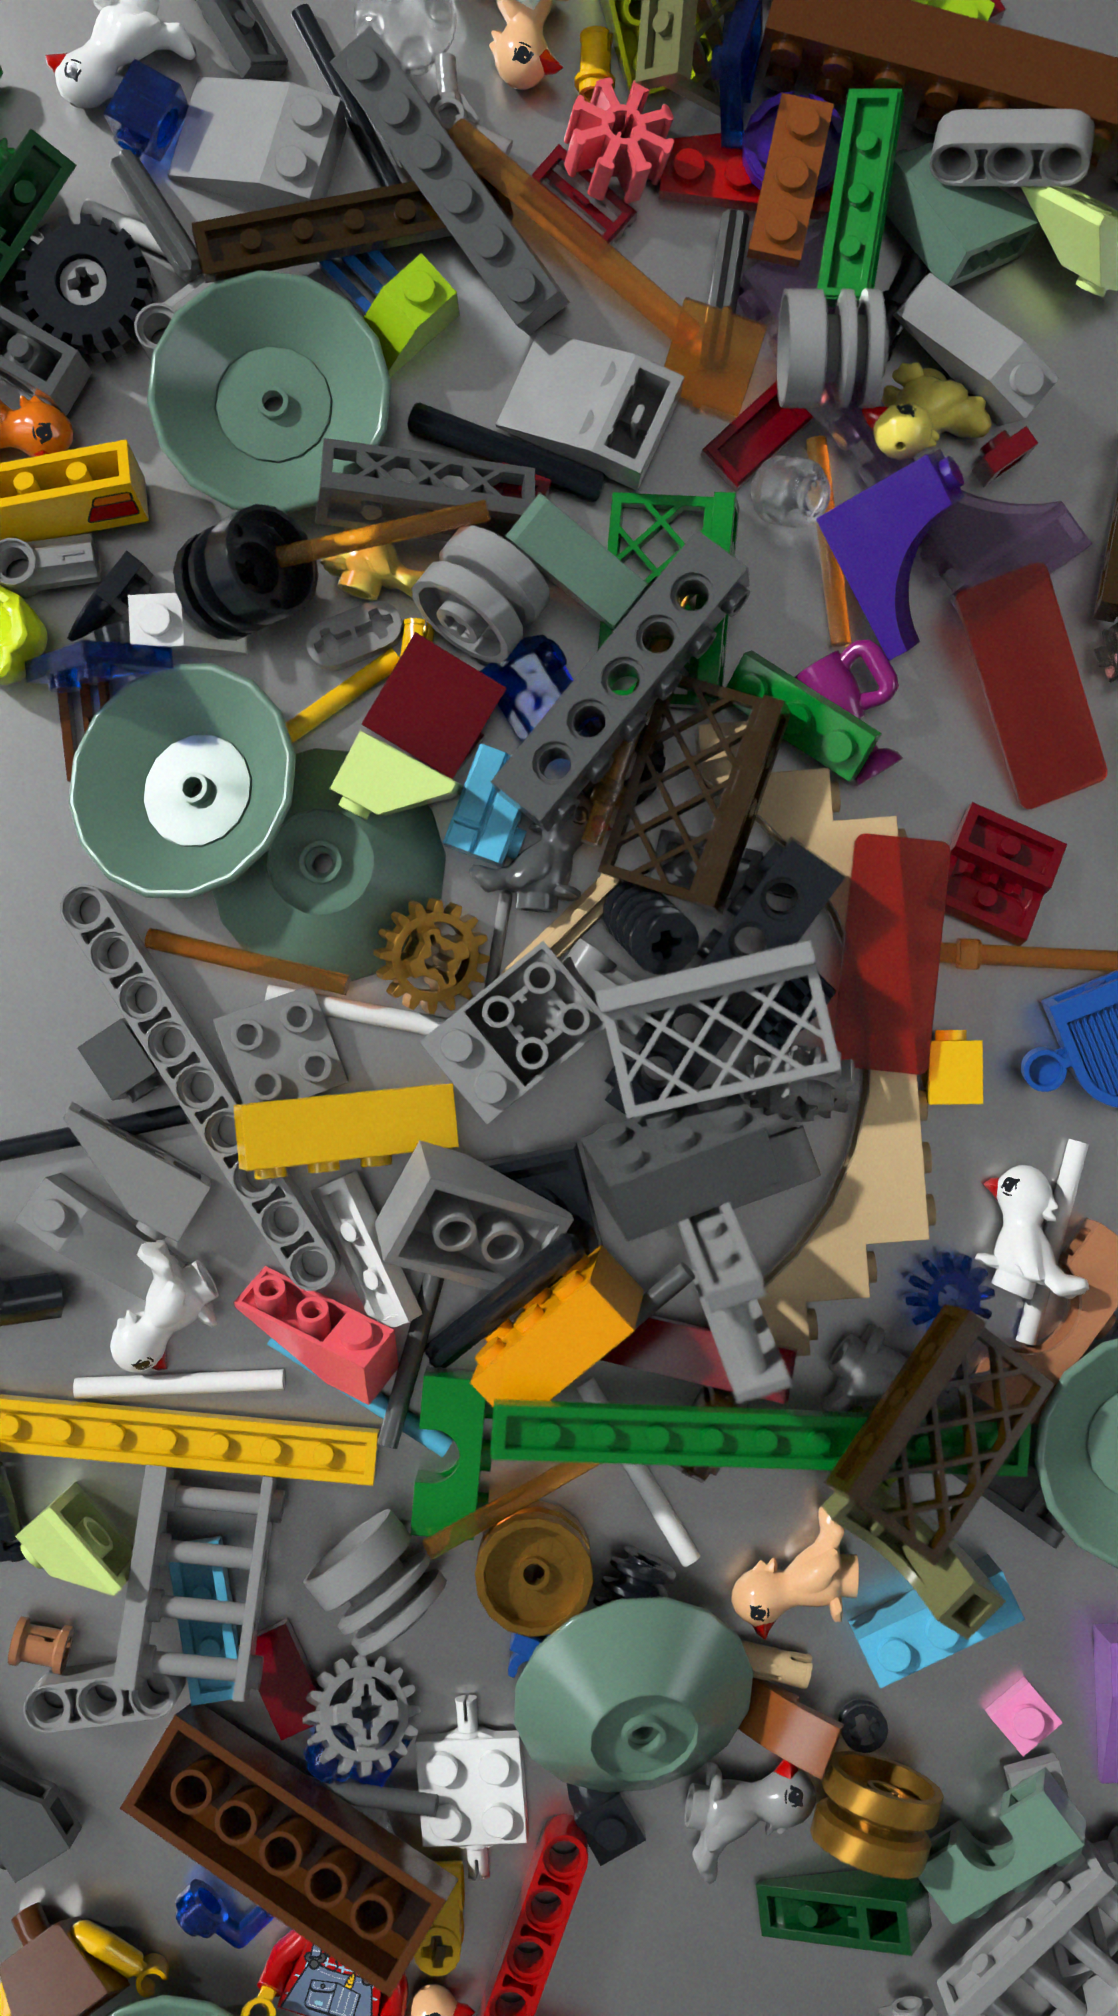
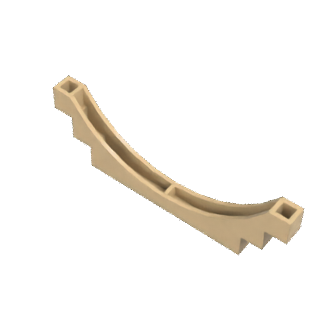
[695,721,936,1356]

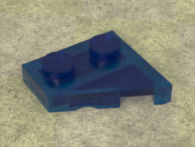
[711,0,763,149]
[25,640,174,693]

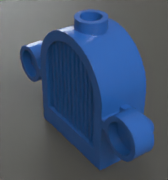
[1021,970,1118,1108]

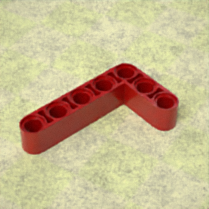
[476,1814,589,2016]

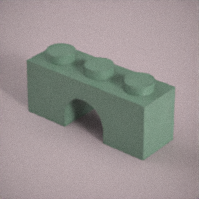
[918,1767,1086,1925]

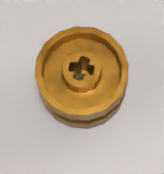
[475,1500,593,1637]
[810,1751,944,1879]

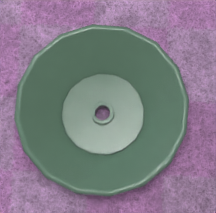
[147,270,392,514]
[68,663,296,898]
[212,748,446,985]
[1034,1338,1118,1569]
[514,1597,753,1793]

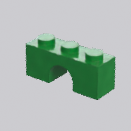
[410,1366,494,1540]

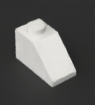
[128,593,247,660]

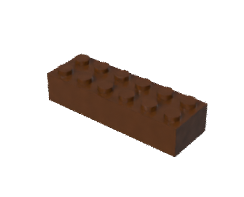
[120,1703,459,1997]

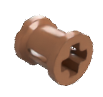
[8,1616,74,1675]

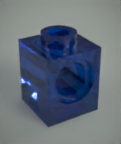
[103,58,189,162]

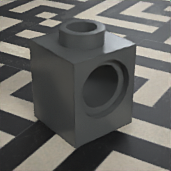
[77,1018,160,1103]

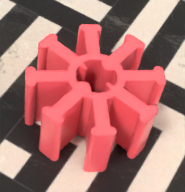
[564,77,674,203]

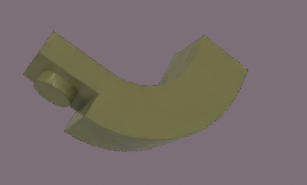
[821,1480,1006,1640]

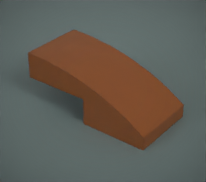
[738,1678,844,1780]

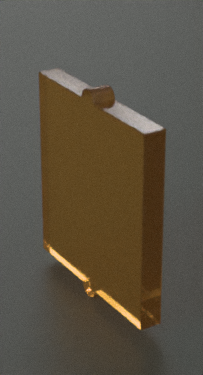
[664,297,768,417]

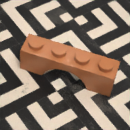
[970,1218,1118,1425]

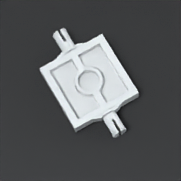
[415,1694,529,1881]

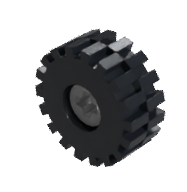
[15,213,158,363]

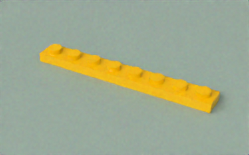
[0,1394,380,1486]

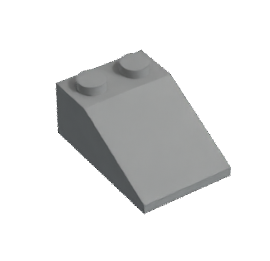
[168,77,348,209]
[375,1140,574,1291]

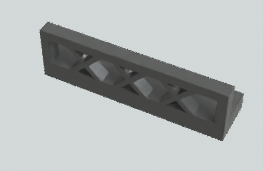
[315,438,535,544]

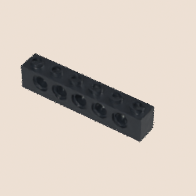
[604,836,845,1119]

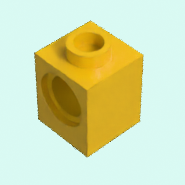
[920,1030,983,1105]

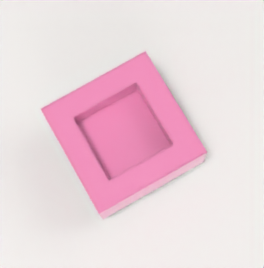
[985,1676,1063,1757]

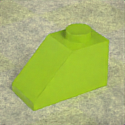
[363,253,460,378]

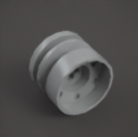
[777,289,889,408]
[302,1509,447,1656]

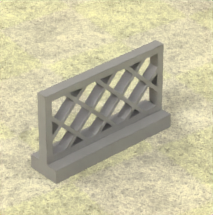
[595,940,842,1119]

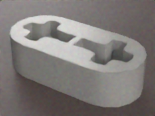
[306,600,403,671]

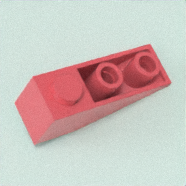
[234,1266,399,1405]

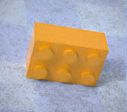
[470,1245,644,1408]

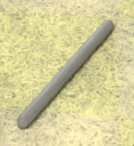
[480,890,513,1038]

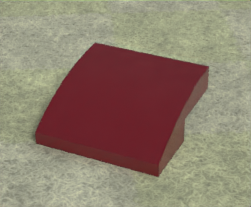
[925,802,1067,946]

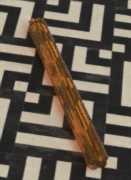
[449,118,701,348]

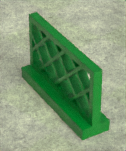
[598,492,740,713]

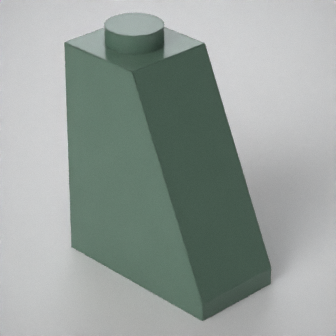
[886,142,1040,287]
[506,493,649,631]

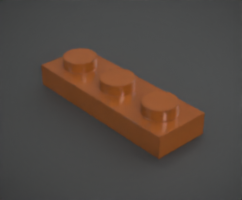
[747,93,834,268]

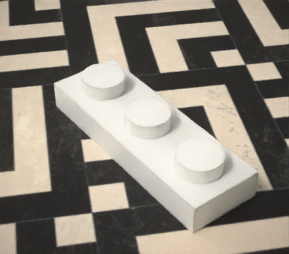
[310,1170,423,1328]

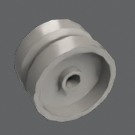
[412,526,550,663]

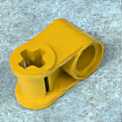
[414,1860,465,1977]

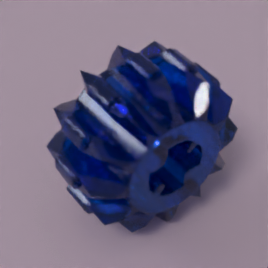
[903,1250,995,1333]

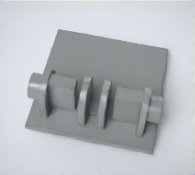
[212,984,348,1104]

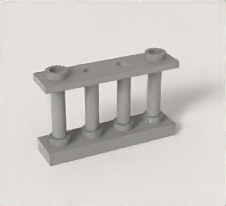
[677,1202,792,1404]
[112,1465,285,1702]
[936,1838,1118,2016]

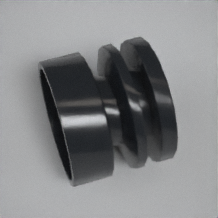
[173,504,319,641]

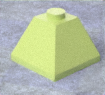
[1021,186,1118,297]
[330,731,464,819]
[15,1482,133,1596]

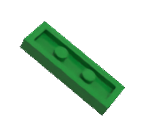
[726,650,882,782]

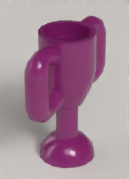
[790,639,903,786]

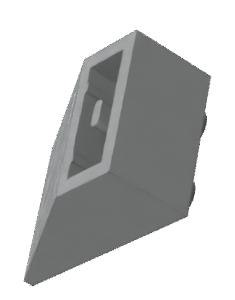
[496,330,685,491]
[419,941,605,1124]

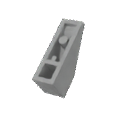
[892,273,1059,426]
[63,1102,211,1242]
[14,1173,187,1301]

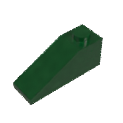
[0,129,77,282]
[756,1870,932,1956]

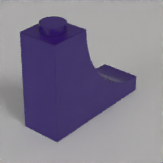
[815,449,965,661]

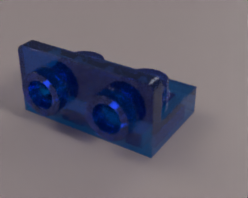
[480,634,598,743]

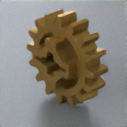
[373,898,490,1014]

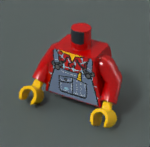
[241,1930,409,2016]

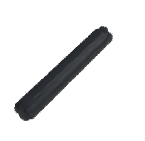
[407,402,605,502]
[424,1233,585,1368]

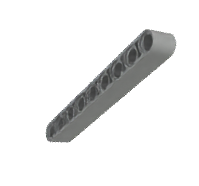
[60,885,341,1291]

